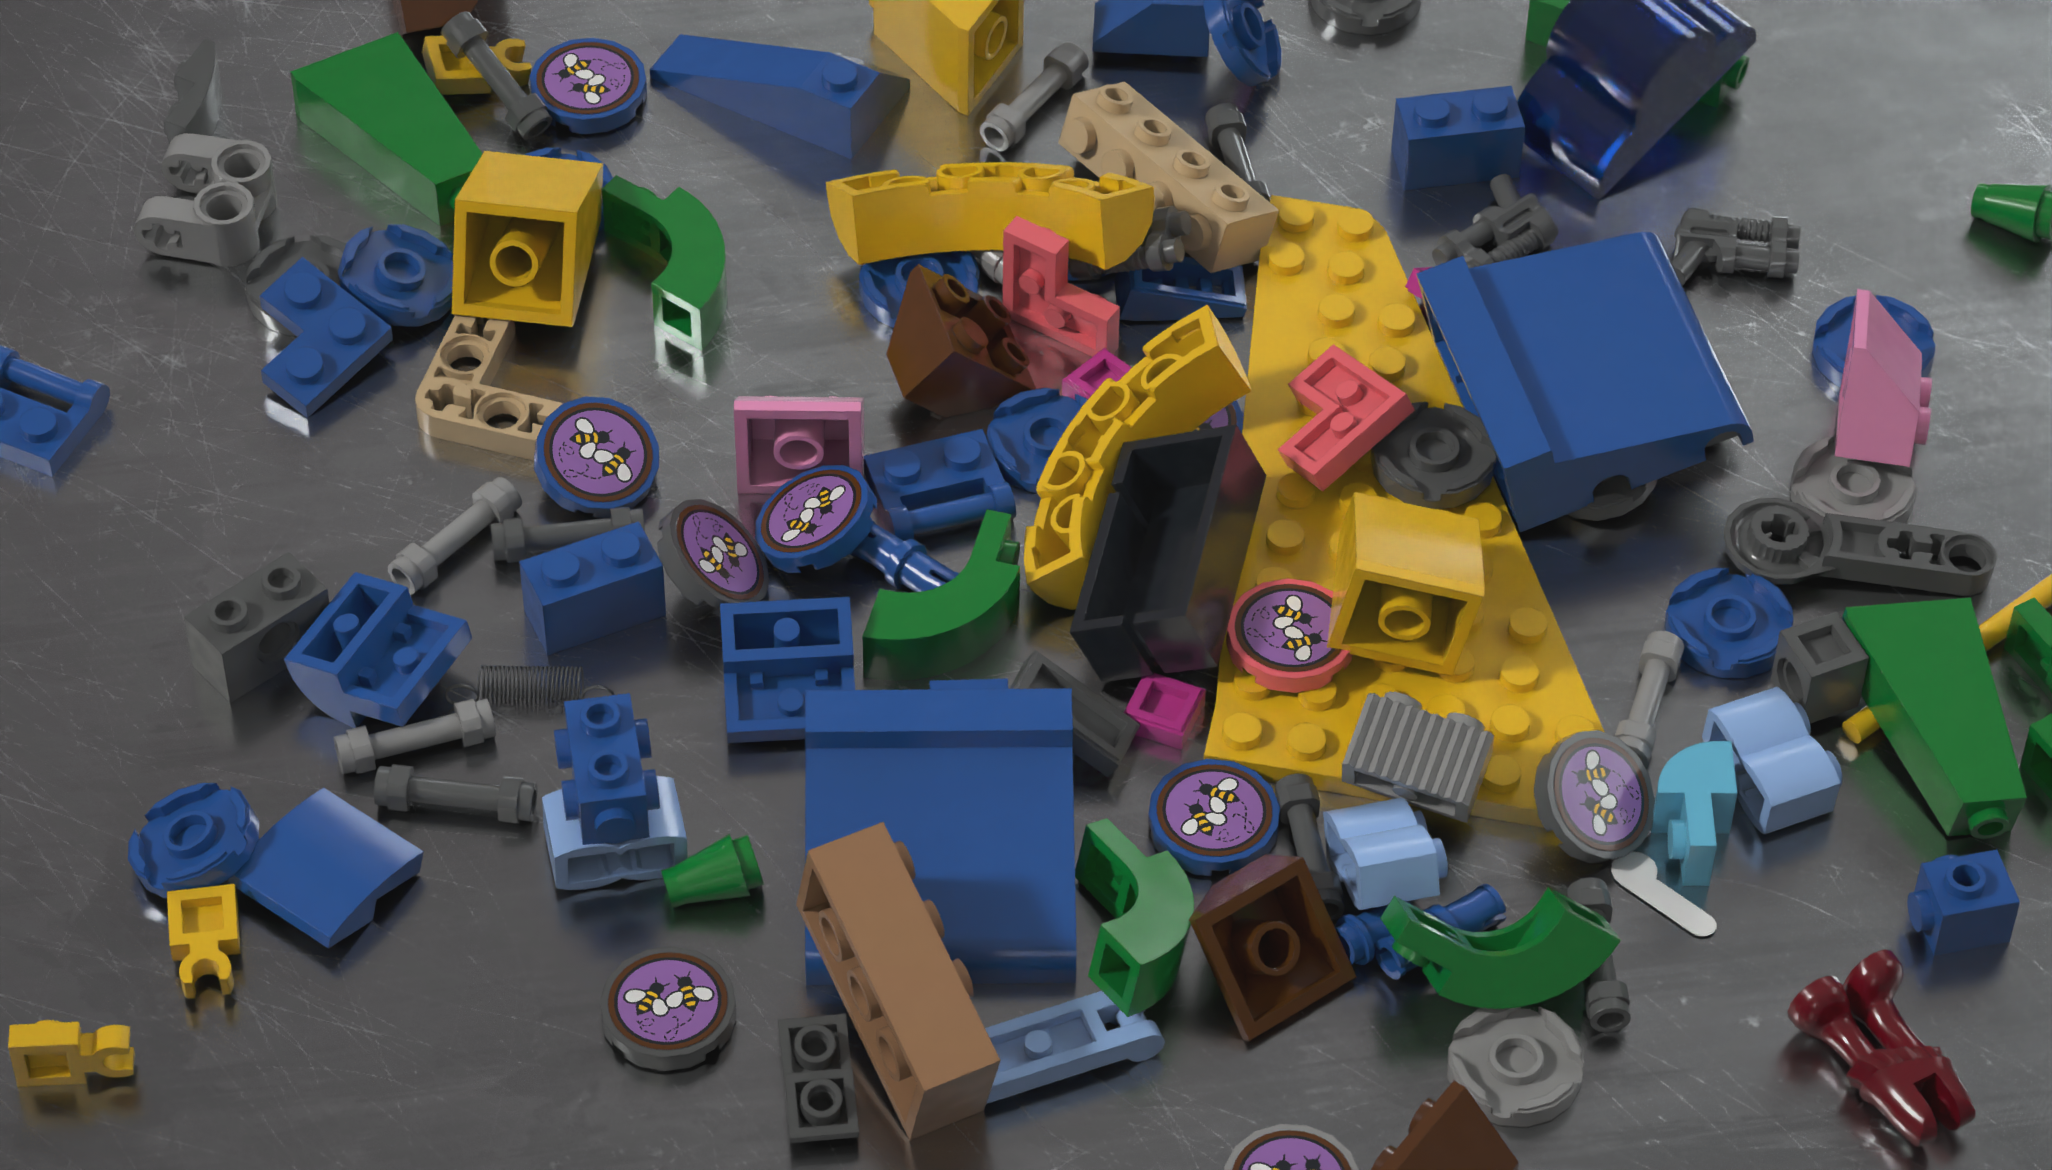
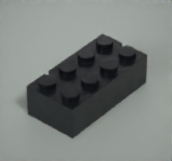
[1070,424,1267,682]

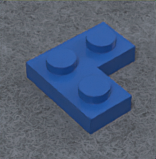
[260,257,393,418]

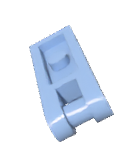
[985,991,1165,1104]

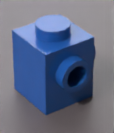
[1907,849,2020,956]

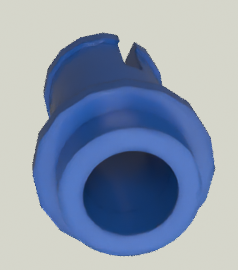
[1335,901,1412,965]

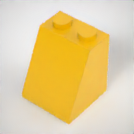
[869,0,1024,116]
[452,151,604,327]
[1327,492,1485,676]

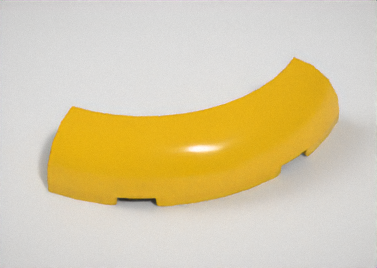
[826,162,1155,270]
[1024,305,1251,610]

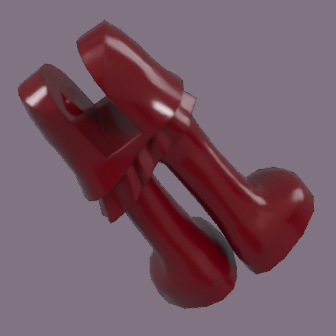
[1787,949,1976,1148]

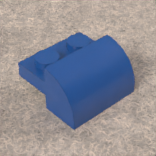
[284,572,472,728]
[720,597,855,743]

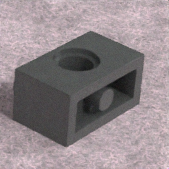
[183,552,329,703]

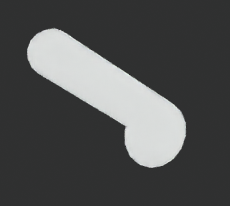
[1611,852,1717,936]

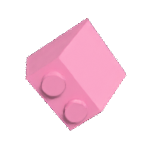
[1835,289,1932,467]
[734,396,864,494]

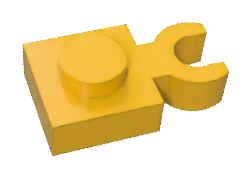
[422,36,532,95]
[167,884,241,999]
[8,1020,135,1087]

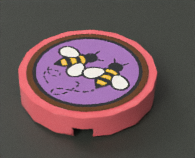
[1226,578,1353,693]

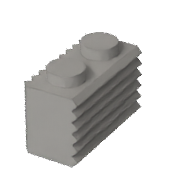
[1342,692,1494,823]

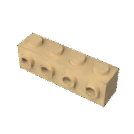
[1058,82,1279,273]

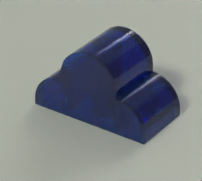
[1517,0,1756,201]

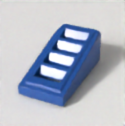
[1115,257,1247,321]

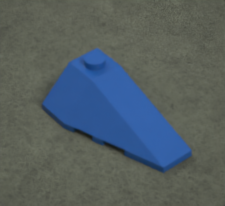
[650,34,910,160]

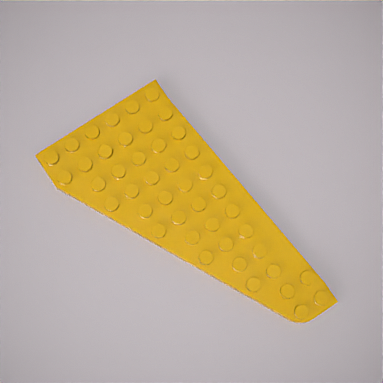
[1204,195,1605,828]

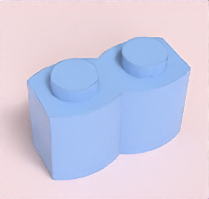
[1702,687,1843,834]
[542,776,688,890]
[1323,797,1448,910]

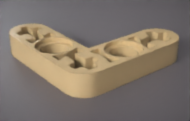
[415,315,563,461]

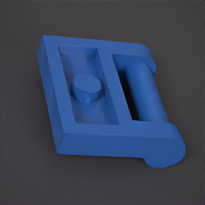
[0,345,110,477]
[863,429,1016,541]

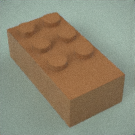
[796,822,1001,1140]

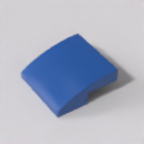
[228,788,424,948]

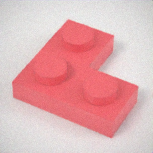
[1003,216,1120,357]
[1277,344,1415,491]

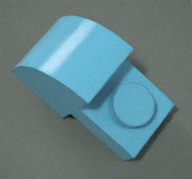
[1651,741,1737,886]

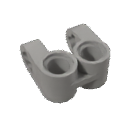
[134,133,277,267]

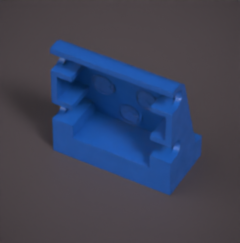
[1416,232,1754,533]
[805,688,1077,985]

